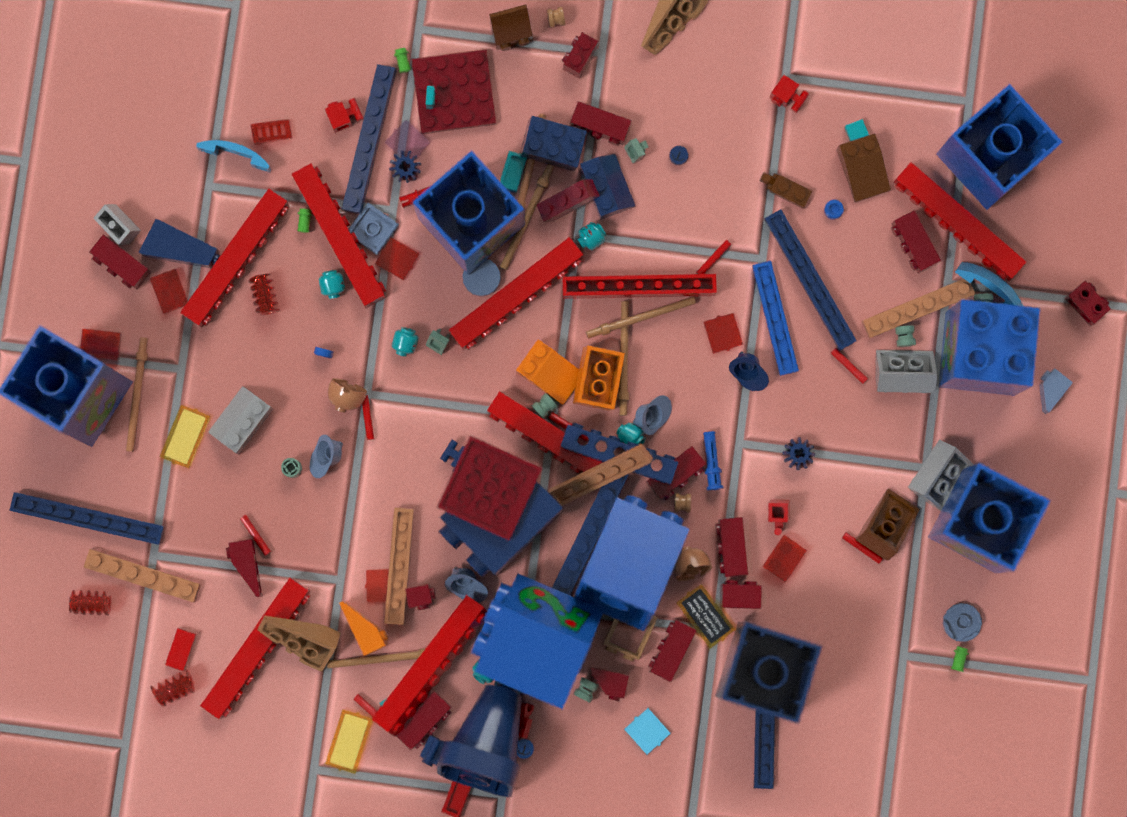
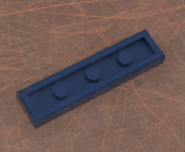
[754,710,775,789]

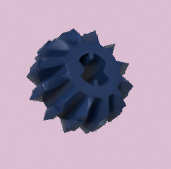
[389,150,421,183]
[782,437,815,470]

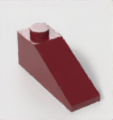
[226,539,263,597]

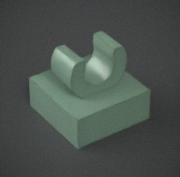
[624,138,649,164]
[426,329,450,355]

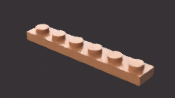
[862,279,975,339]
[548,444,653,506]
[384,508,414,625]
[84,549,200,602]

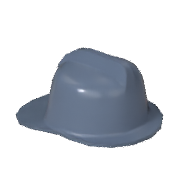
[633,395,672,435]
[310,435,343,478]
[445,567,488,603]

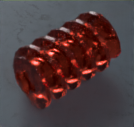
[248,273,280,315]
[69,590,112,616]
[150,669,195,707]

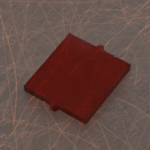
[375,237,419,281]
[703,313,743,354]
[365,569,389,602]

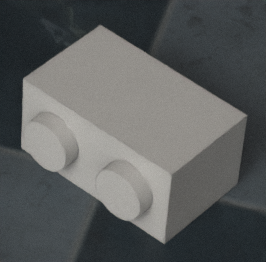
[94,204,141,245]

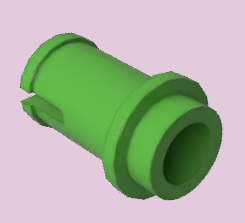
[394,48,411,73]
[297,209,313,233]
[951,646,969,672]

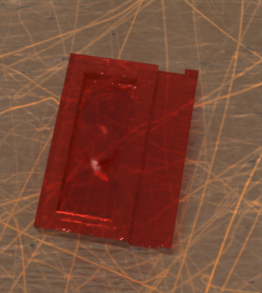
[149,268,189,314]
[80,328,122,360]
[762,535,807,582]

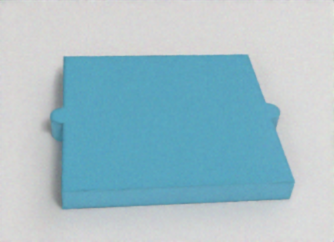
[625,708,671,754]

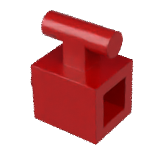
[770,75,810,113]
[325,98,364,133]
[768,499,790,536]

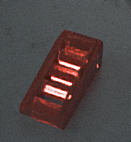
[250,119,292,145]

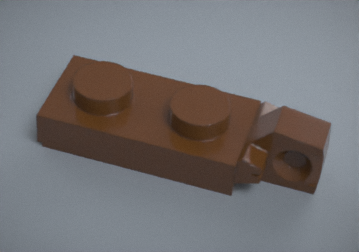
[759,172,812,209]

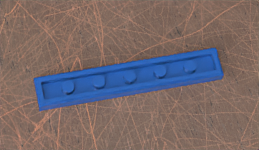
[752,261,799,376]

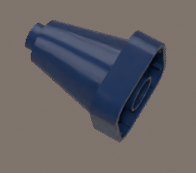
[437,681,522,797]

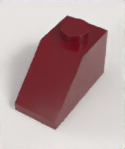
[590,667,629,701]

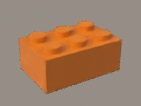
[573,345,625,411]

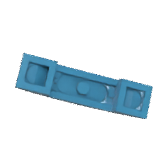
[196,140,272,173]
[955,262,1023,306]

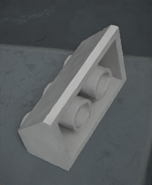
[875,350,937,393]
[208,386,273,455]
[908,440,974,511]

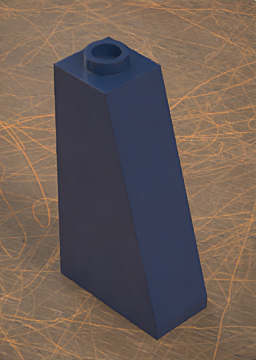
[139,219,220,268]

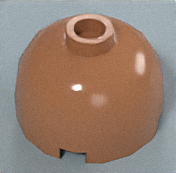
[328,378,367,413]
[673,546,712,581]

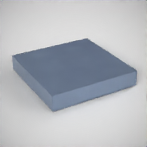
[348,203,399,255]

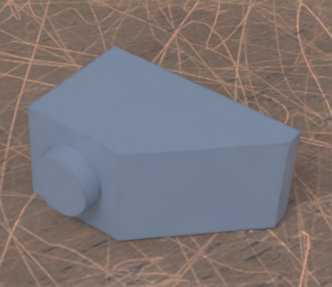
[1039,368,1073,414]

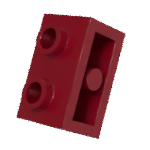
[562,32,598,79]
[1065,281,1111,326]
[405,584,437,611]

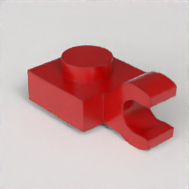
[519,702,534,738]

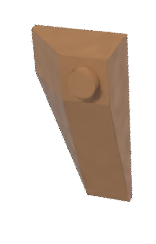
[641,0,709,55]
[258,616,341,672]

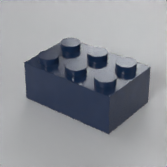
[519,116,587,171]

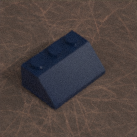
[580,154,636,220]

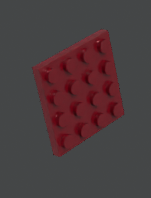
[412,49,497,134]
[437,435,542,540]

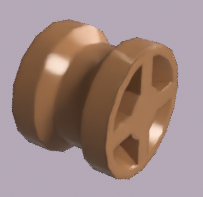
[547,7,565,28]
[675,493,691,513]

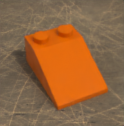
[516,339,579,405]
[339,601,389,656]

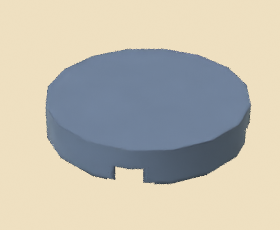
[463,259,501,297]
[943,603,982,642]

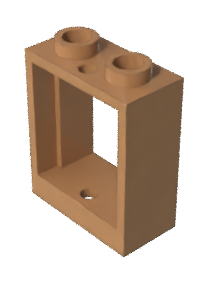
[603,616,658,662]

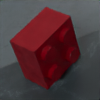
[720,580,762,609]

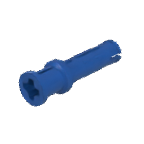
[703,431,724,491]

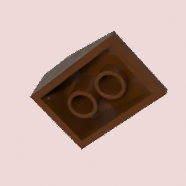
[489,4,533,51]
[836,133,891,203]
[856,488,920,561]

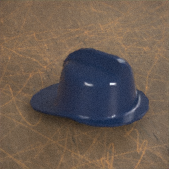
[729,351,769,391]

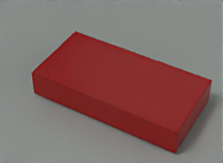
[165,628,197,671]
[441,781,471,817]

